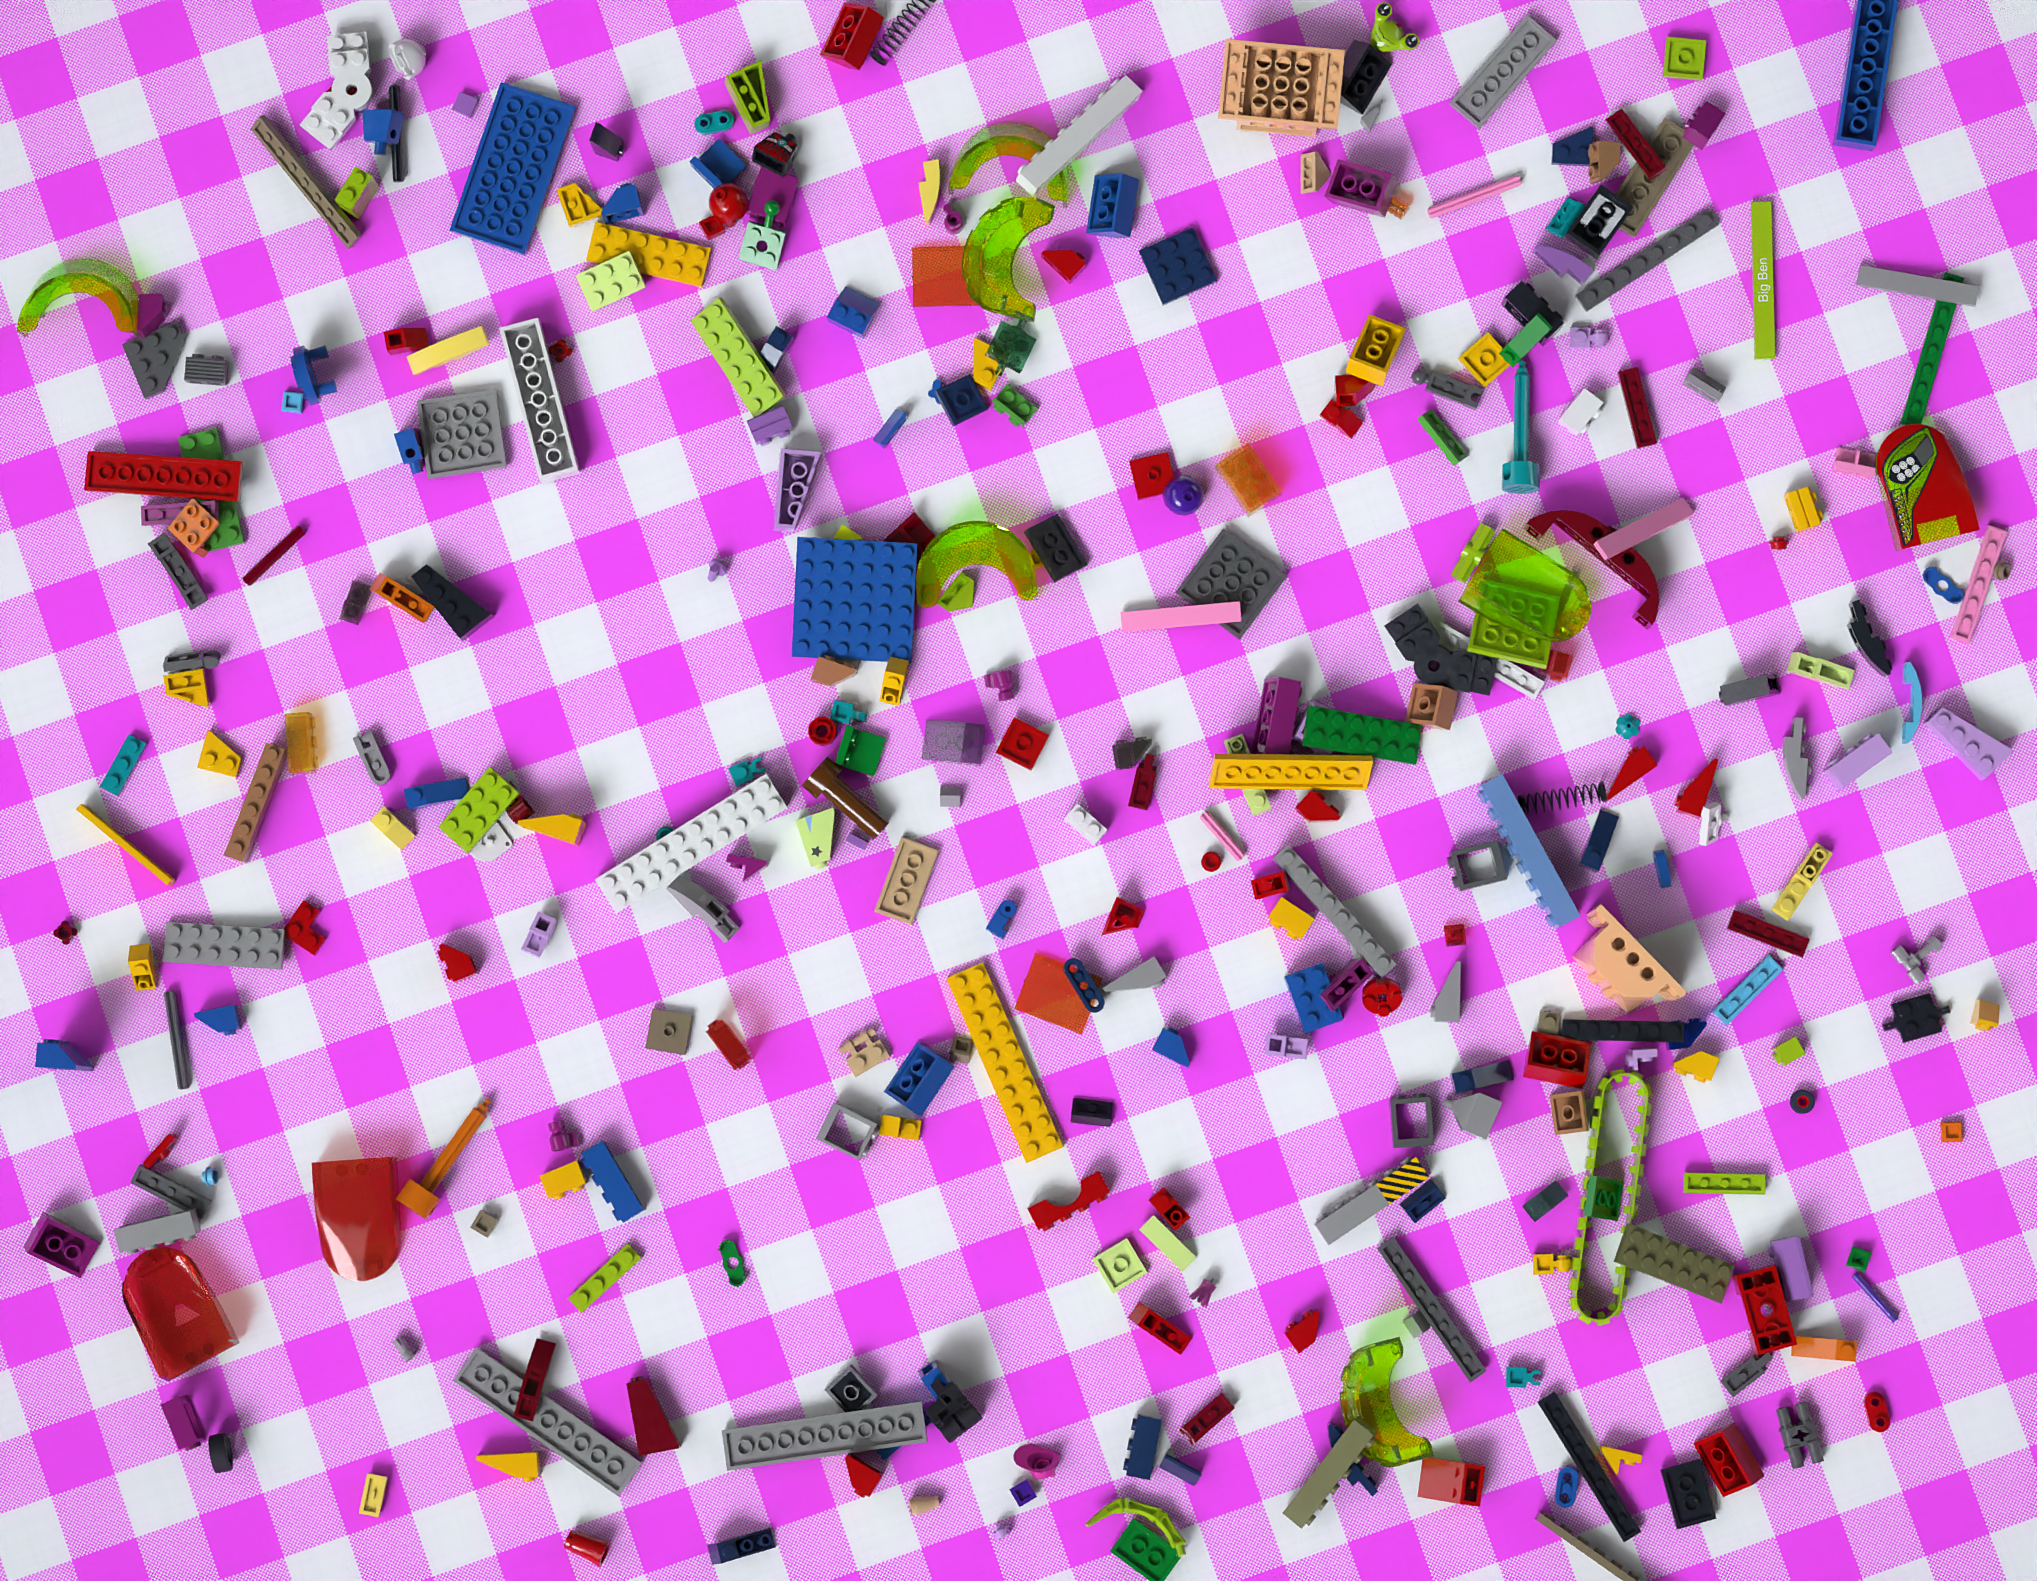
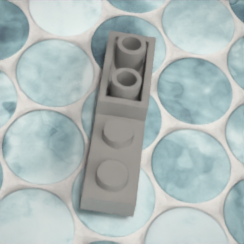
[1782,717,1811,800]
[666,875,740,943]

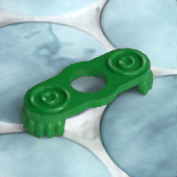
[718,1240,746,1287]

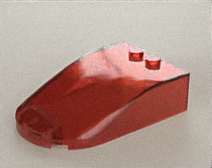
[311,1157,402,1281]
[122,1247,240,1382]

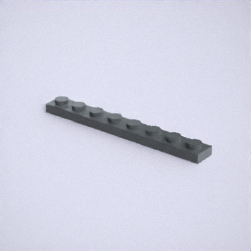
[1575,208,1719,312]
[1377,1237,1487,1382]

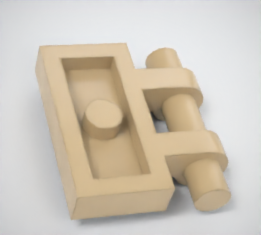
[838,1027,890,1077]

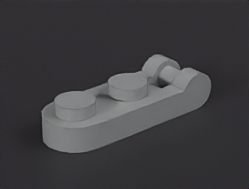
[353,730,391,785]

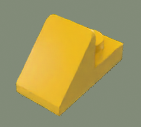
[879,1115,922,1141]
[1600,1445,1643,1474]

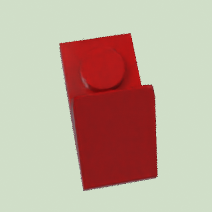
[1319,399,1363,439]
[1250,871,1290,900]

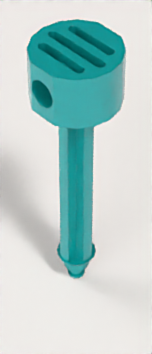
[1502,361,1540,494]

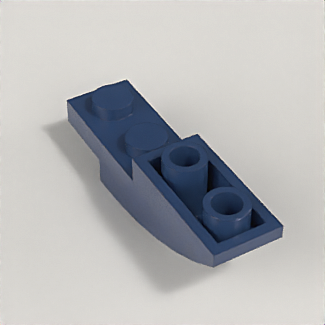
[1327,1423,1378,1496]

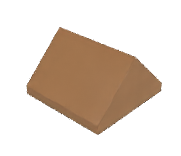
[1550,1091,1589,1135]

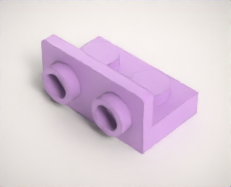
[1625,1048,1658,1070]

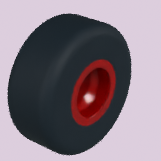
[1790,1090,1815,1114]

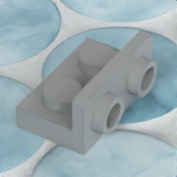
[1682,367,1726,405]

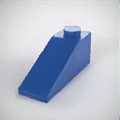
[404,778,468,811]

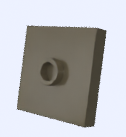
[645,1009,692,1055]

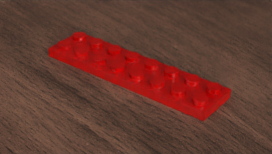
[84,451,243,502]

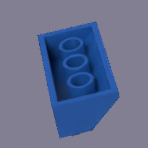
[35,1039,94,1071]

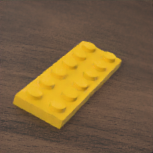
[586,222,711,288]

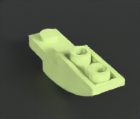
[1224,734,1272,817]

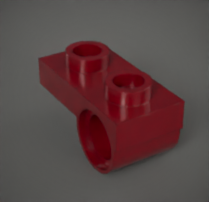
[506,781,536,824]

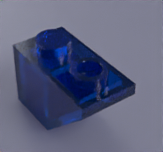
[1666,1018,1707,1050]

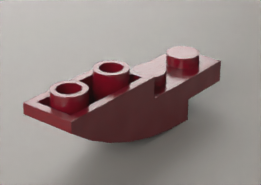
[513,1338,556,1422]

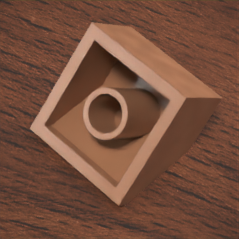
[1405,683,1458,731]

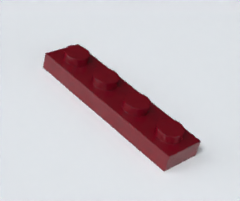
[1605,108,1667,181]
[1617,367,1657,449]
[1726,910,1810,958]

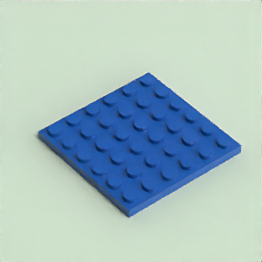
[792,537,918,663]

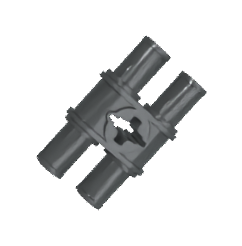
[1776,1401,1824,1469]

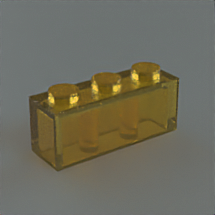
[285,712,319,775]

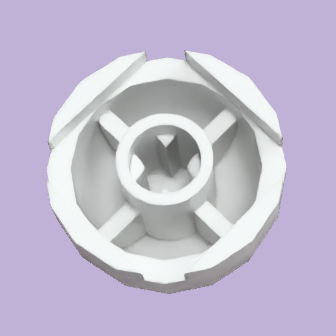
[389,39,426,80]

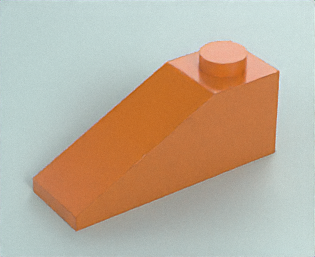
[369,573,434,623]
[1791,1336,1857,1362]

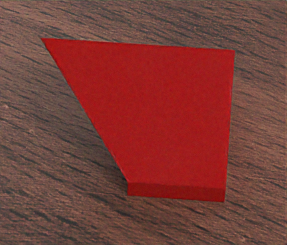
[1101,897,1145,936]

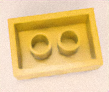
[1345,314,1406,387]

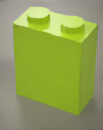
[335,166,379,220]

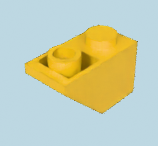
[879,656,909,706]
[128,943,156,991]
[1970,1000,2000,1031]
[1671,1051,1720,1083]

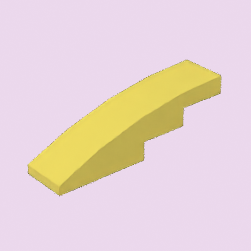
[407,326,490,375]

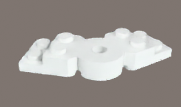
[300,32,373,151]

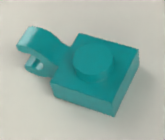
[830,700,867,725]

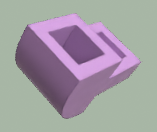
[521,911,557,959]
[1264,1034,1309,1060]

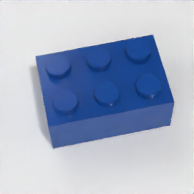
[1284,963,1343,1034]

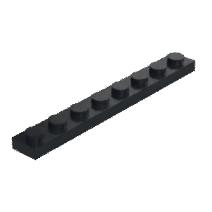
[1537,1391,1641,1542]

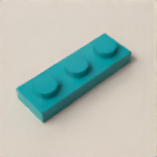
[100,734,147,797]

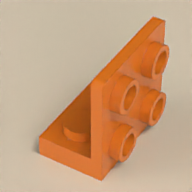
[167,499,220,558]

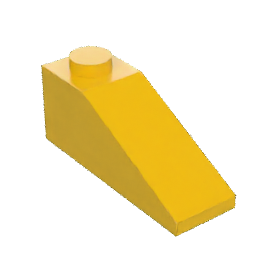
[476,1451,540,1482]

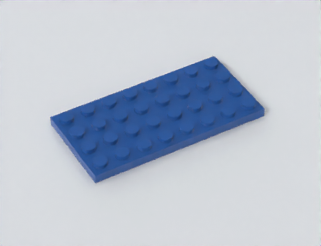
[450,82,576,256]

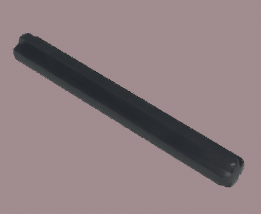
[389,85,404,183]

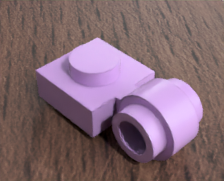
[1569,327,1608,349]

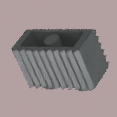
[184,354,229,386]

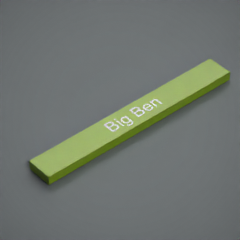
[1750,201,1775,360]

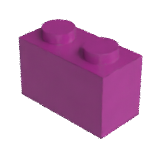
[1682,101,1726,150]

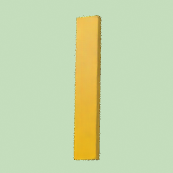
[76,804,176,886]

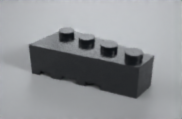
[411,564,494,641]

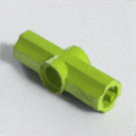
[1451,523,1495,583]

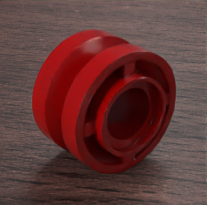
[808,717,837,746]

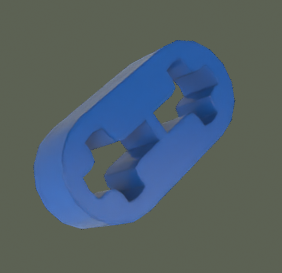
[1653,849,1671,889]

